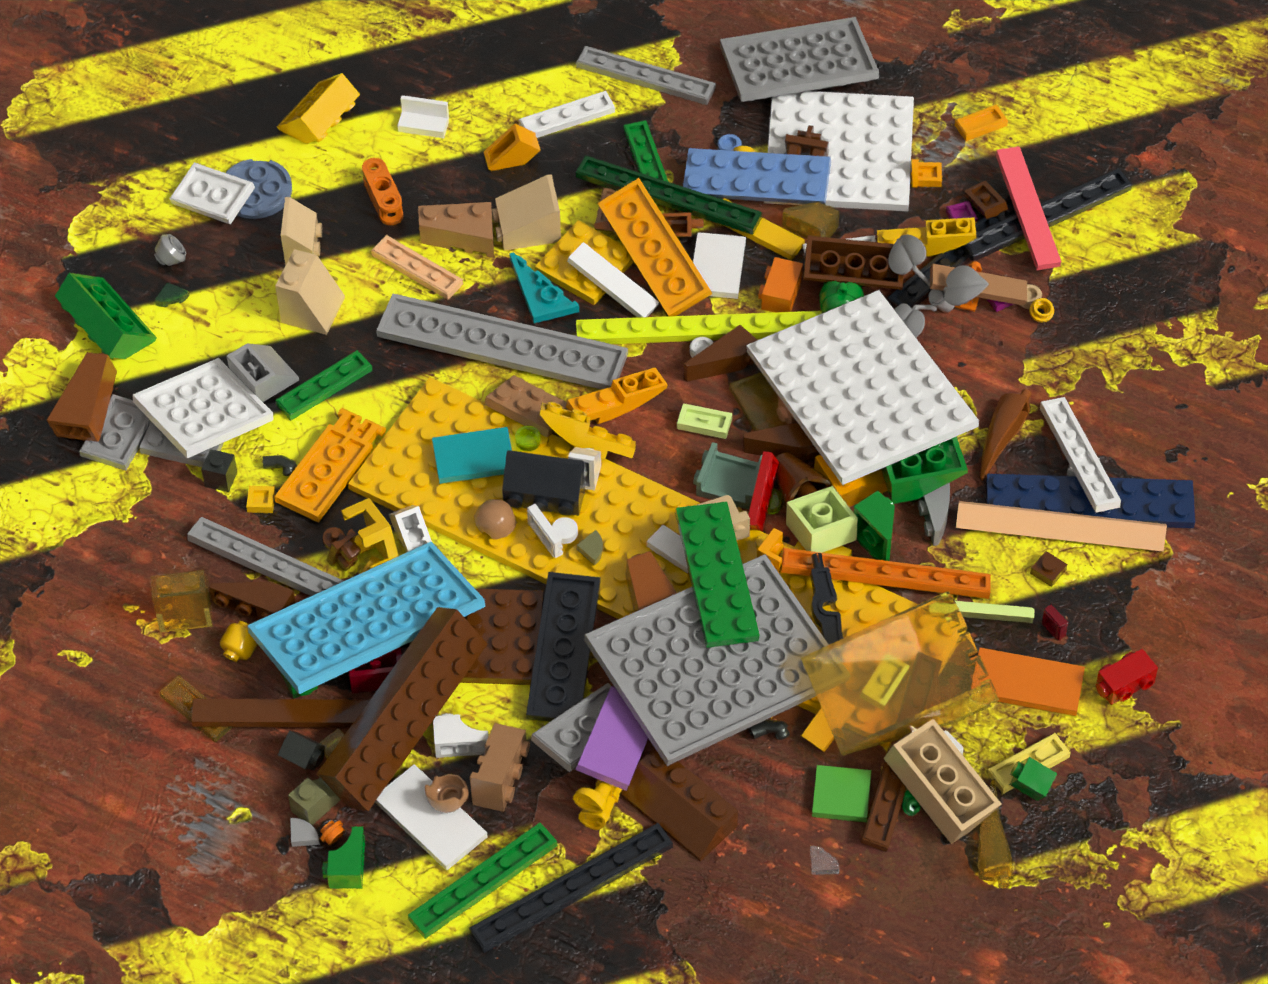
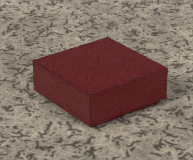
[1042,605,1068,641]

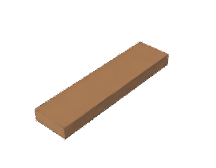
[930,264,1027,306]

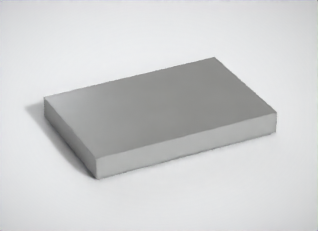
[79,394,151,471]

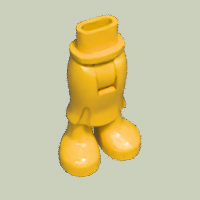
[573,779,622,830]

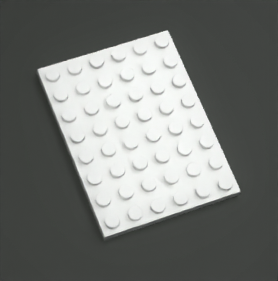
[747,290,979,485]

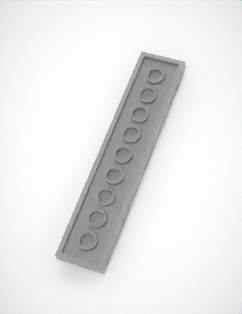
[376,293,628,390]

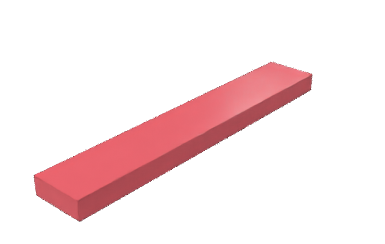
[995,146,1061,270]

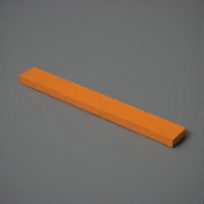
[781,548,991,599]

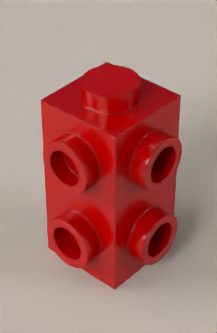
[1096,648,1158,705]

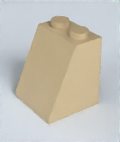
[492,174,561,251]
[275,249,345,335]

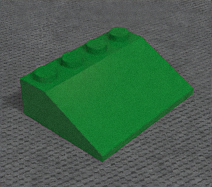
[881,436,968,504]

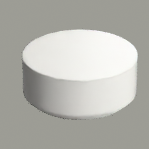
[690,337,713,358]
[552,517,578,544]

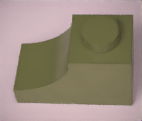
[288,778,341,825]

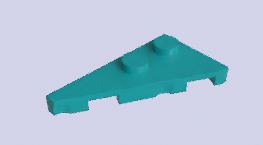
[509,252,579,323]

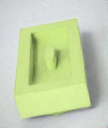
[677,403,732,439]

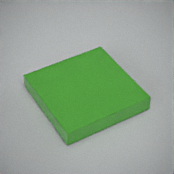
[812,765,871,822]

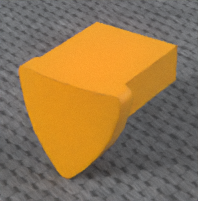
[910,159,942,188]

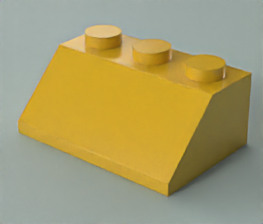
[277,73,360,144]

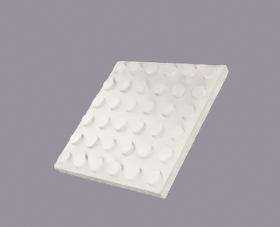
[764,91,914,211]

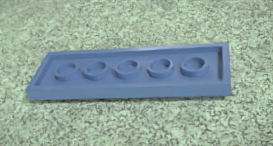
[683,148,831,205]

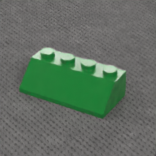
[55,273,157,359]

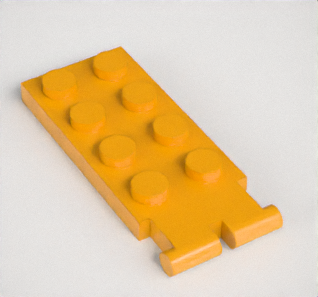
[274,408,386,523]

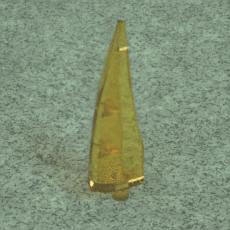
[978,779,1014,889]

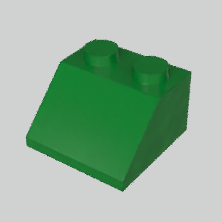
[853,491,895,561]

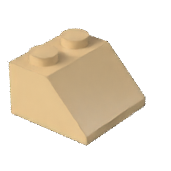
[281,197,322,266]

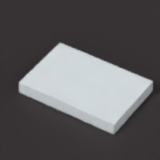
[170,162,255,224]
[693,232,746,299]

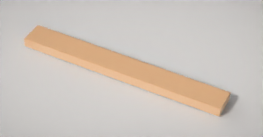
[956,501,1167,551]

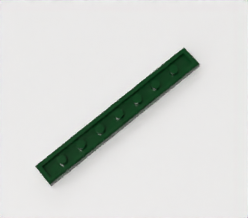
[575,155,762,235]

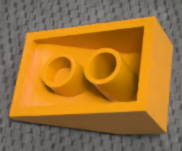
[814,454,888,507]

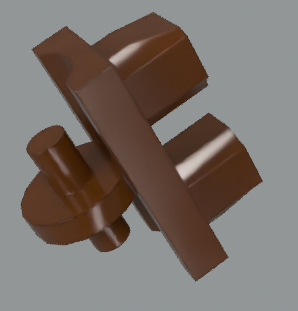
[785,125,829,157]
[322,527,361,571]

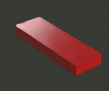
[748,451,779,532]

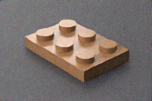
[485,375,568,437]

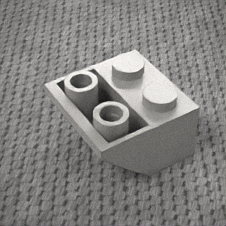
[227,343,299,402]

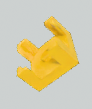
[341,498,398,570]

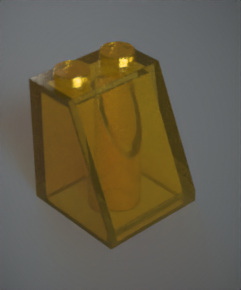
[151,570,213,633]

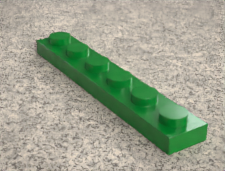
[408,822,557,939]

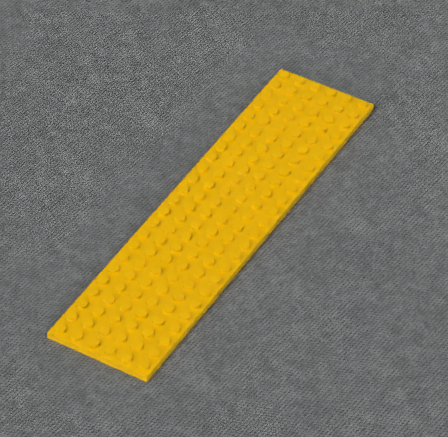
[348,377,967,749]

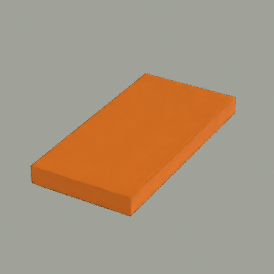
[970,648,1085,716]

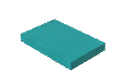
[432,427,512,484]

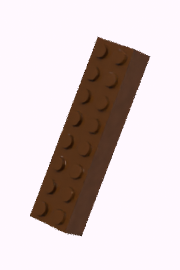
[317,607,488,811]

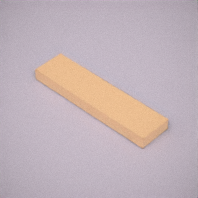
[371,235,463,300]

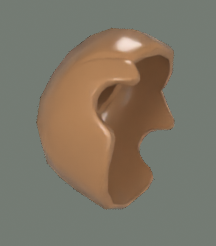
[474,499,517,539]
[425,774,469,813]

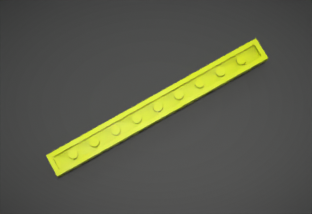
[576,311,823,344]

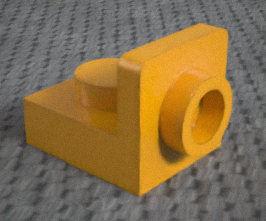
[757,528,784,574]

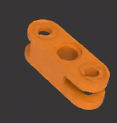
[362,157,403,225]

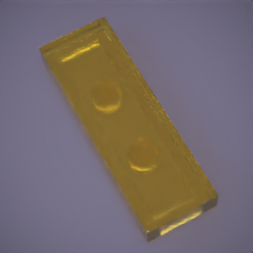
[160,675,233,743]

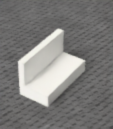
[397,96,449,138]

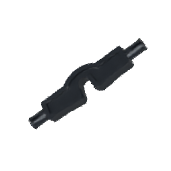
[810,553,844,663]

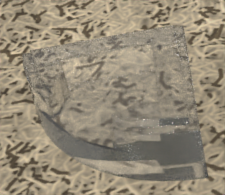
[810,846,840,875]

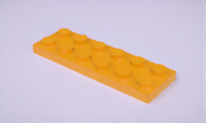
[598,178,712,316]

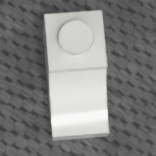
[389,505,432,553]
[433,713,489,758]

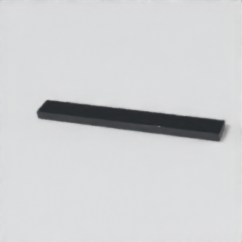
[961,168,1133,262]
[887,195,1016,309]
[469,823,673,953]

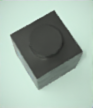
[201,449,237,492]
[278,730,326,771]

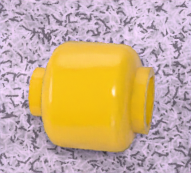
[220,621,258,662]

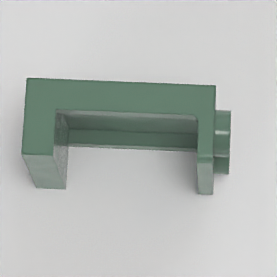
[693,442,762,510]

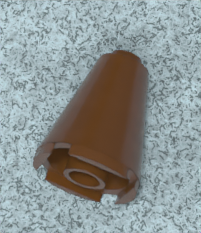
[775,452,831,509]

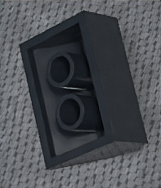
[502,450,585,516]

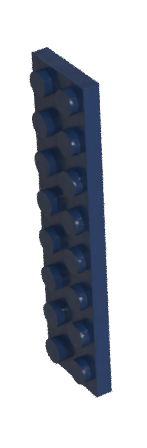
[986,474,1195,528]

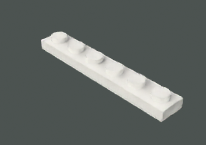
[1040,397,1121,512]

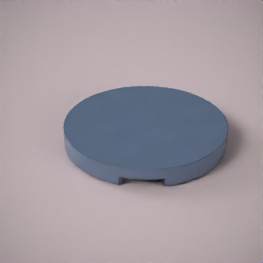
[226,159,292,219]

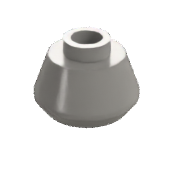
[154,234,186,266]

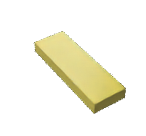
[987,733,1071,794]

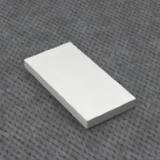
[375,764,487,871]

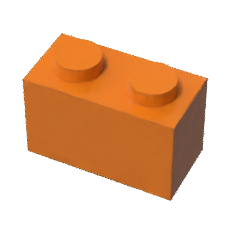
[758,257,803,312]

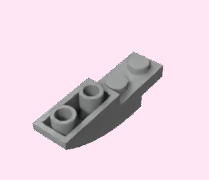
[918,483,950,546]

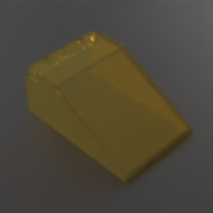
[801,591,999,755]

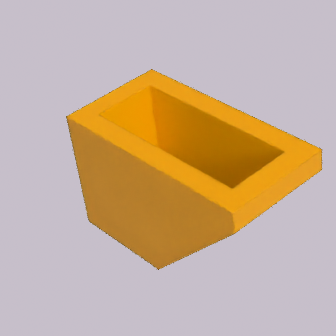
[484,124,540,171]

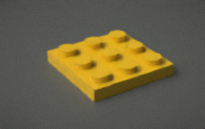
[535,220,634,305]

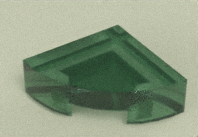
[155,283,189,307]

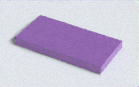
[576,686,648,791]

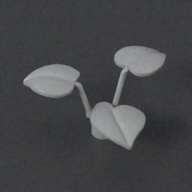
[889,235,989,338]

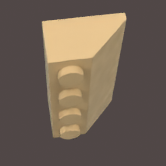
[884,719,1002,844]

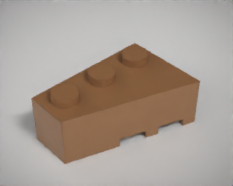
[418,202,494,258]
[470,723,530,812]

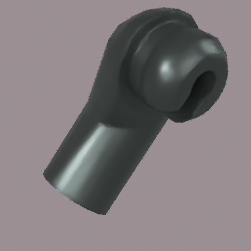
[263,455,297,476]
[748,719,790,740]

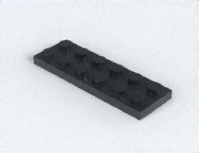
[526,572,601,722]

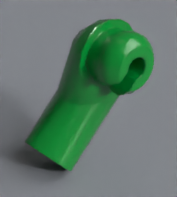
[902,790,921,816]

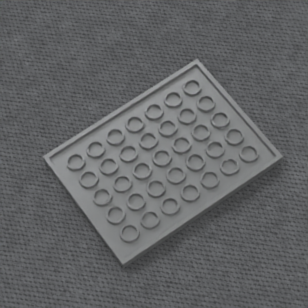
[584,554,850,766]

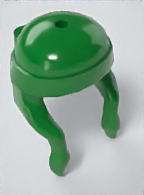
[819,281,864,313]

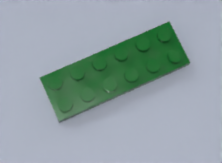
[675,501,760,648]

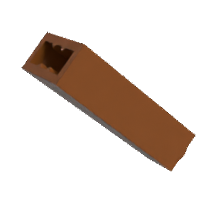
[47,352,117,442]
[626,551,677,612]

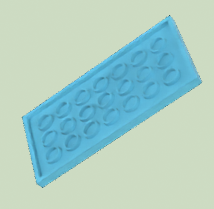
[247,542,485,694]

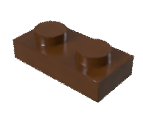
[964,181,1008,219]

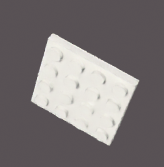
[133,358,273,458]

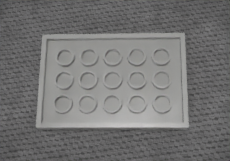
[720,17,879,102]

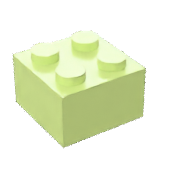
[786,486,858,553]

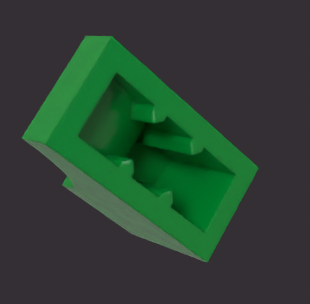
[323,826,365,889]

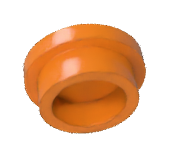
[320,820,346,846]

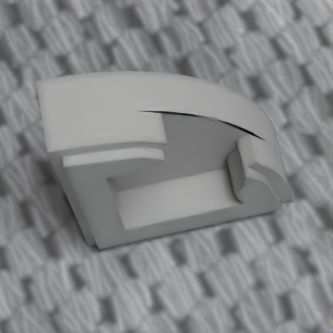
[291,818,320,847]

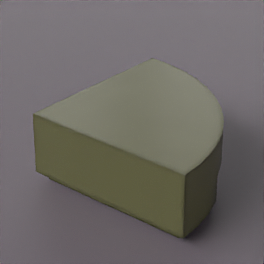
[577,530,603,565]

